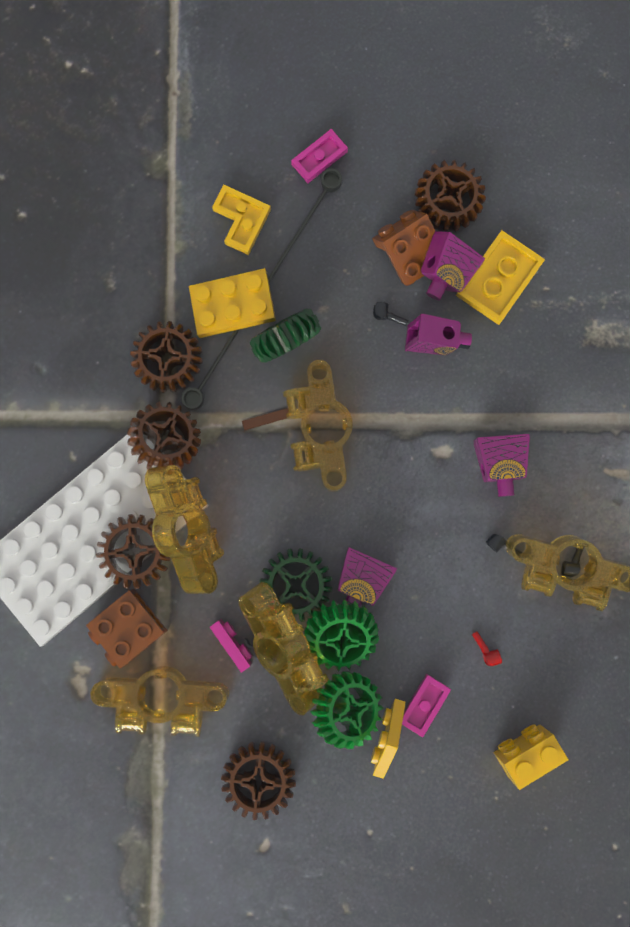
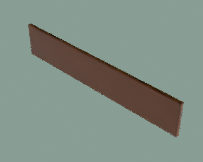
[242,407,295,431]

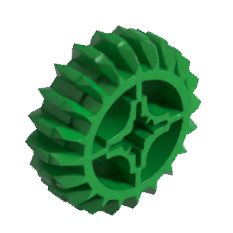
[304,599,379,672]
[310,671,384,749]

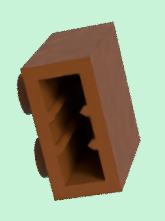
[86,589,168,669]

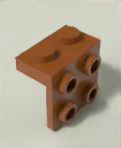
[372,210,435,286]

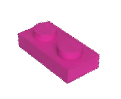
[291,129,348,184]
[210,619,253,673]
[402,674,451,737]

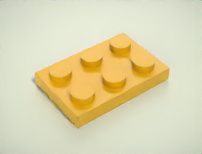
[456,230,545,325]
[189,268,276,338]

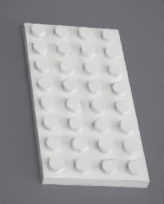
[0,434,209,647]

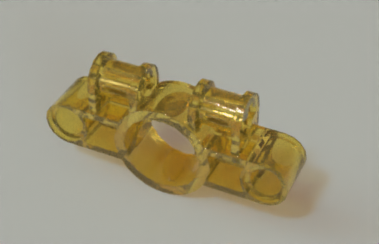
[283,360,353,492]
[144,465,224,594]
[506,534,630,611]
[238,582,328,715]
[90,666,229,737]

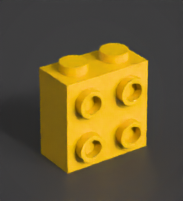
[493,724,568,790]

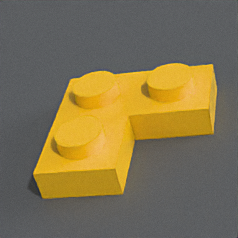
[212,184,271,255]
[371,699,406,779]

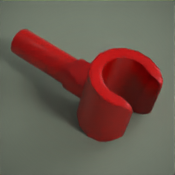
[472,631,502,666]

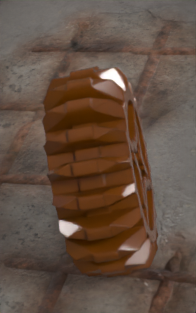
[415,160,486,232]
[130,321,203,393]
[127,401,201,474]
[96,514,172,589]
[221,741,296,821]

